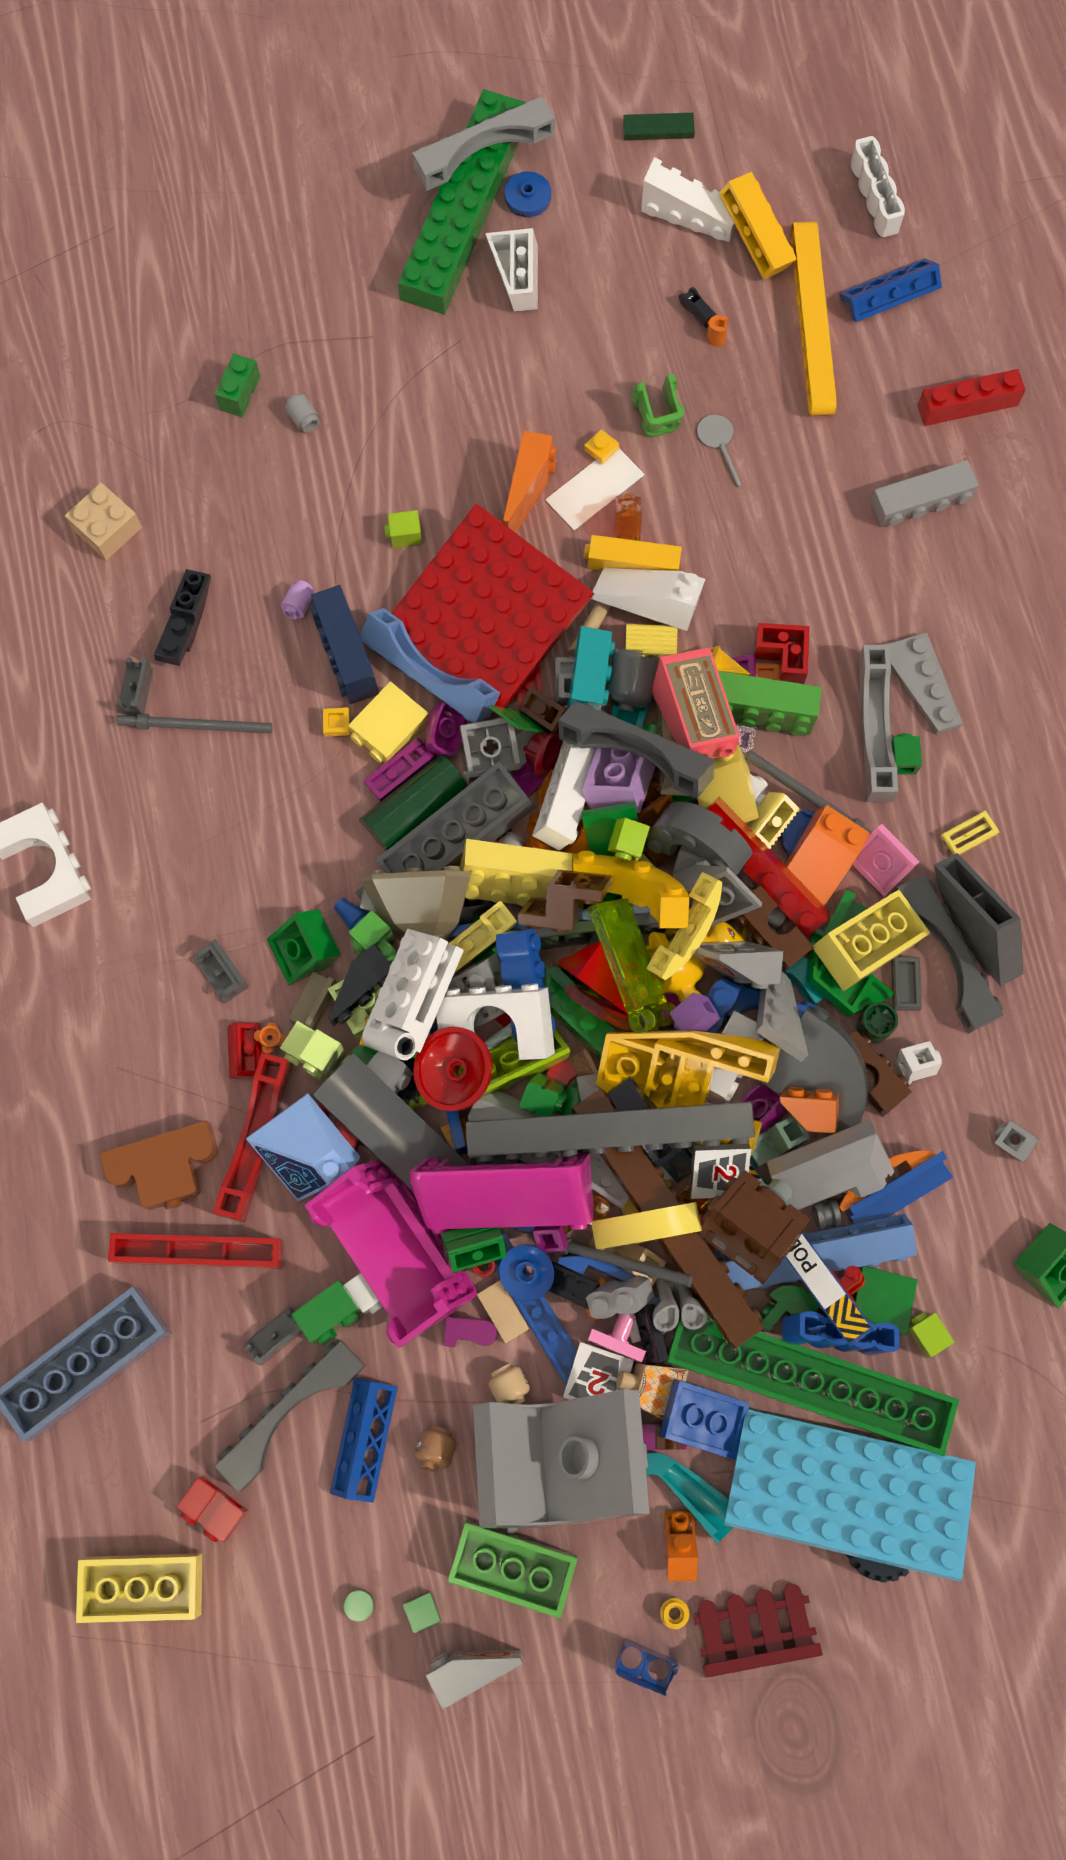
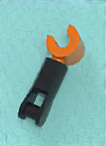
[678,287,729,347]

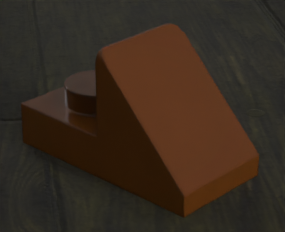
[518,686,568,732]

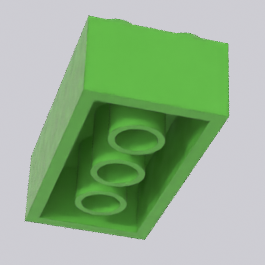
[718,671,822,736]
[448,1520,577,1619]

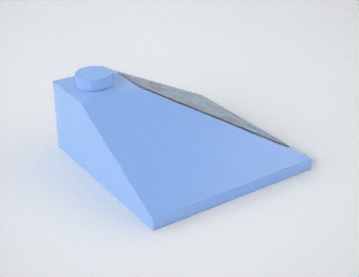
[246,1093,360,1202]

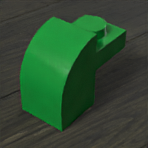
[760,1285,820,1332]

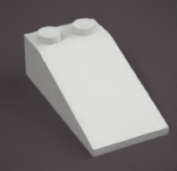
[591,568,705,631]

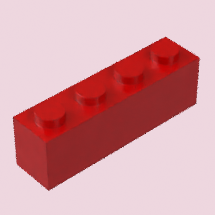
[917,369,1026,426]

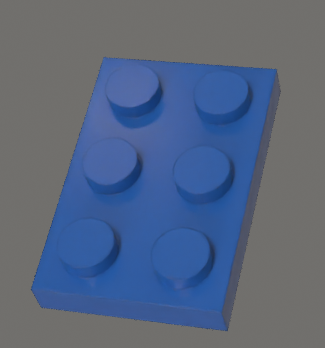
[659,1379,750,1460]

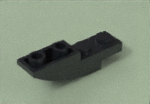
[154,569,211,666]
[608,1076,692,1183]

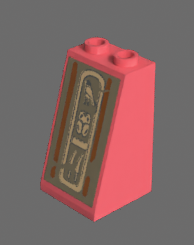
[652,648,740,759]

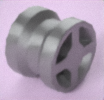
[812,1198,841,1230]

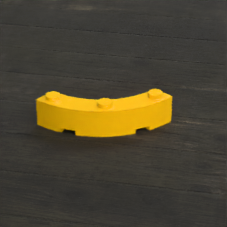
[572,851,689,928]

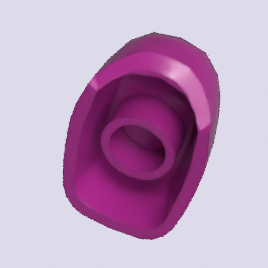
[425,702,467,757]
[740,1084,787,1135]

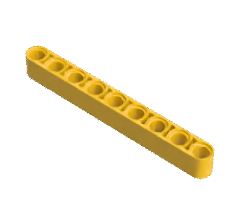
[791,221,836,416]

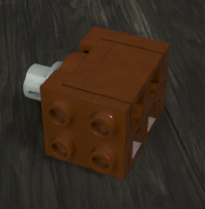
[699,1170,811,1285]

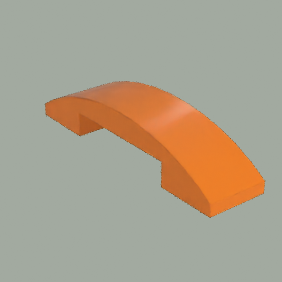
[838,1150,935,1213]

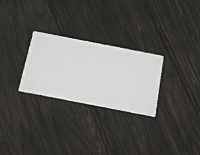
[545,448,645,530]

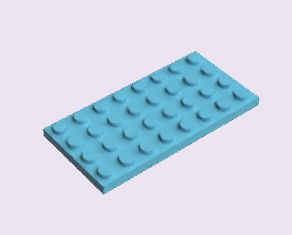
[724,1409,976,1582]

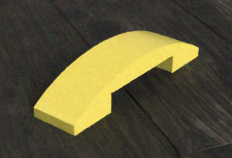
[646,872,722,980]
[449,900,518,975]
[591,1202,702,1250]

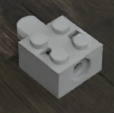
[448,953,506,1029]

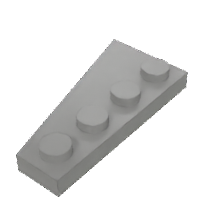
[886,633,963,735]
[756,971,808,1062]

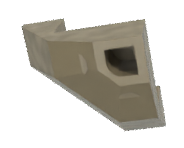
[360,866,470,940]

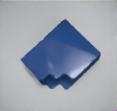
[614,1638,679,1697]

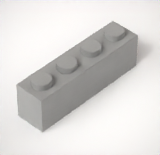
[870,460,979,527]

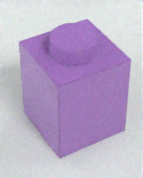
[670,993,721,1032]

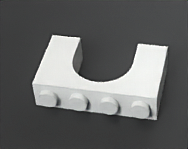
[0,803,91,927]
[436,983,555,1060]

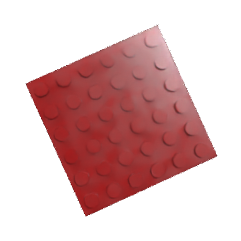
[391,503,594,716]

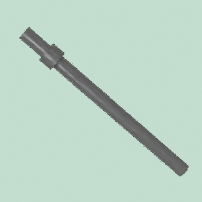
[116,713,272,733]
[745,750,872,833]
[542,1234,693,1287]

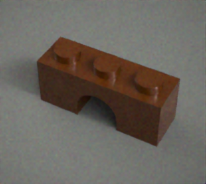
[734,886,814,972]
[850,1030,912,1117]

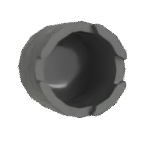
[606,648,660,712]

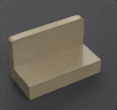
[288,972,337,1030]

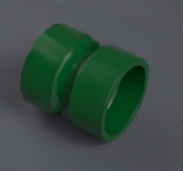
[856,1002,898,1044]

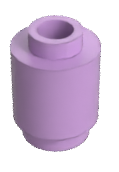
[281,580,314,620]

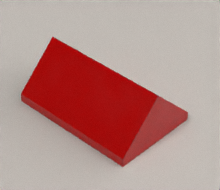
[558,941,653,1016]

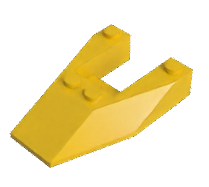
[595,1031,781,1157]

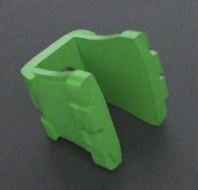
[631,374,684,437]

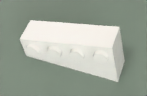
[641,157,736,242]

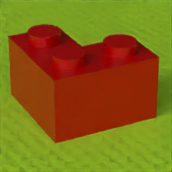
[754,623,810,684]

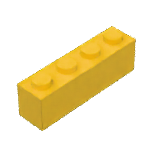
[719,172,797,280]

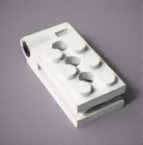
[362,929,464,1060]

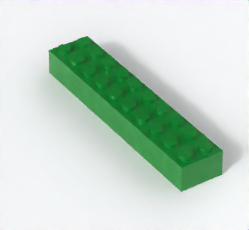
[398,89,526,315]
[665,1310,959,1456]

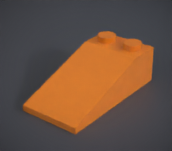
[503,430,557,533]
[785,805,871,906]

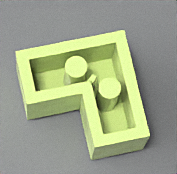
[280,1021,346,1080]

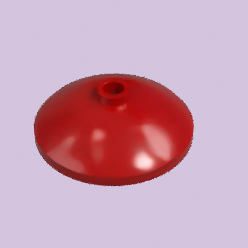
[414,1027,492,1111]

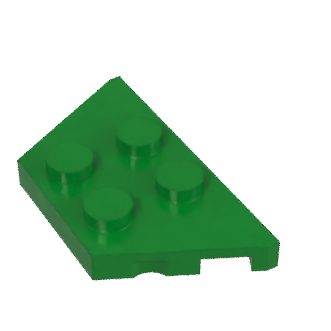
[807,928,894,1017]

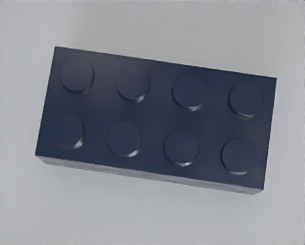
[309,585,379,704]

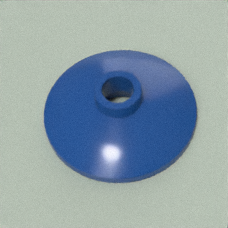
[499,1244,554,1301]

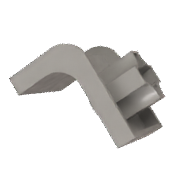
[473,1389,650,1528]

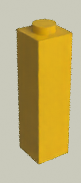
[584,535,682,571]

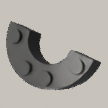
[647,802,753,875]

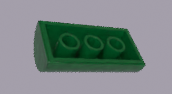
[359,755,469,852]

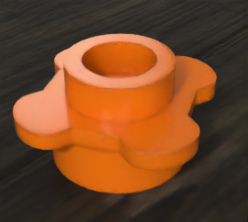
[254,1022,286,1054]

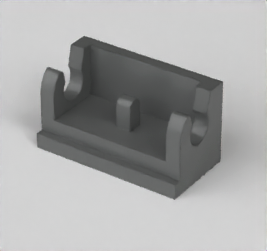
[116,657,153,716]
[194,939,249,1004]
[244,1307,303,1365]

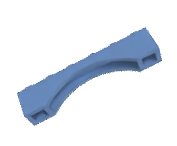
[360,608,500,723]

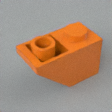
[780,1087,839,1133]
[664,1511,698,1581]

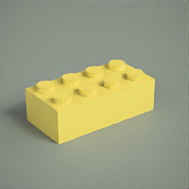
[459,839,572,906]
[813,890,930,991]
[76,1553,202,1623]

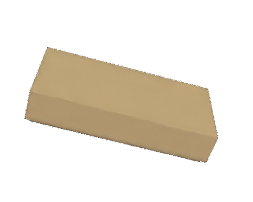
[477,1280,529,1344]

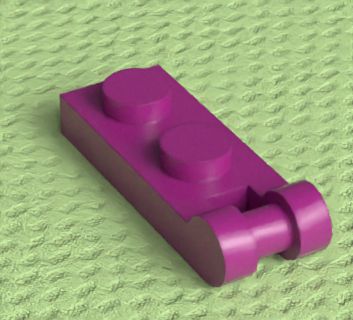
[363,738,436,802]

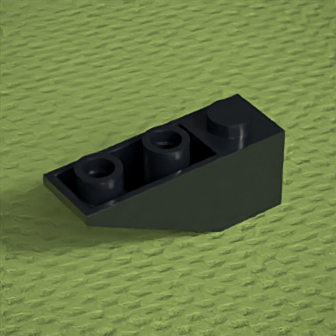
[328,944,391,1026]

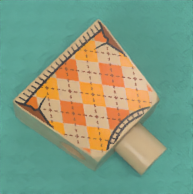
[616,1363,688,1421]

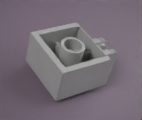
[459,718,521,780]

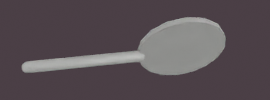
[697,415,741,487]

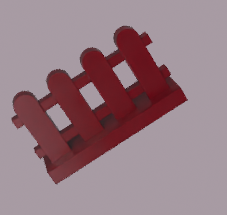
[694,1584,823,1678]

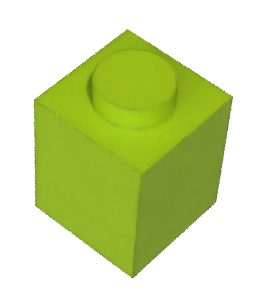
[384,510,422,548]
[608,818,650,862]
[908,1311,955,1358]

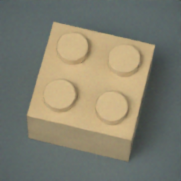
[64,482,142,561]

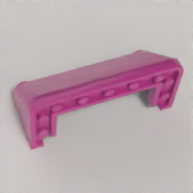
[410,1152,594,1234]
[304,1160,477,1348]

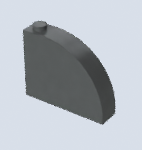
[934,853,1023,986]
[759,1005,868,1134]

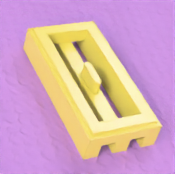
[940,810,999,856]

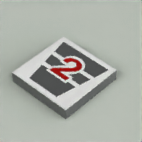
[689,1143,751,1199]
[562,1342,634,1400]

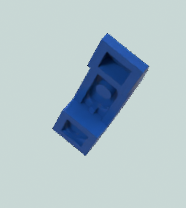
[558,1256,660,1306]

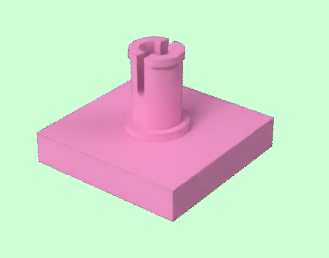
[852,824,919,897]
[587,1314,646,1363]

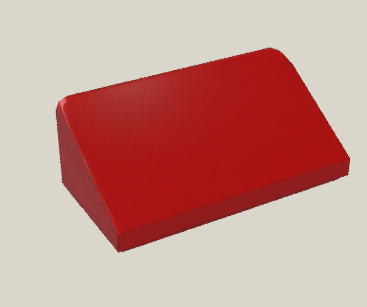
[228,1022,261,1079]

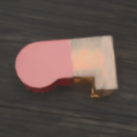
[547,1049,598,1088]

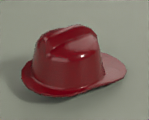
[523,732,563,777]

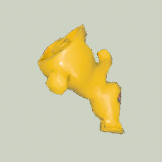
[642,909,747,1003]

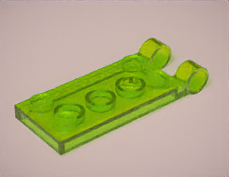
[587,898,676,1033]

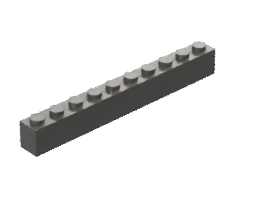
[466,1101,755,1162]

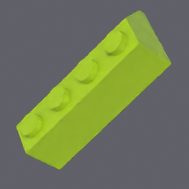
[458,1029,570,1095]

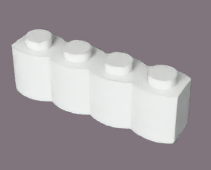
[851,136,905,238]

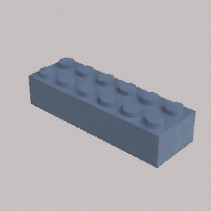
[0,1286,172,1442]

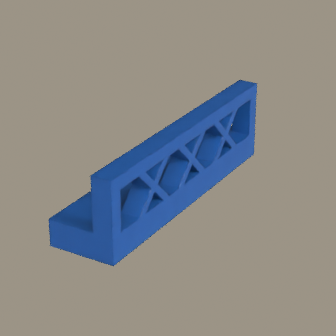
[839,258,942,322]
[844,1151,953,1224]
[330,1378,398,1503]

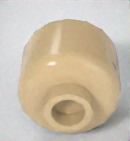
[488,1363,530,1404]

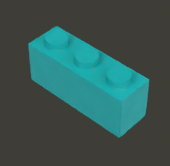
[567,626,615,711]

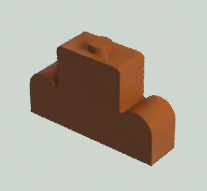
[99,1120,217,1210]

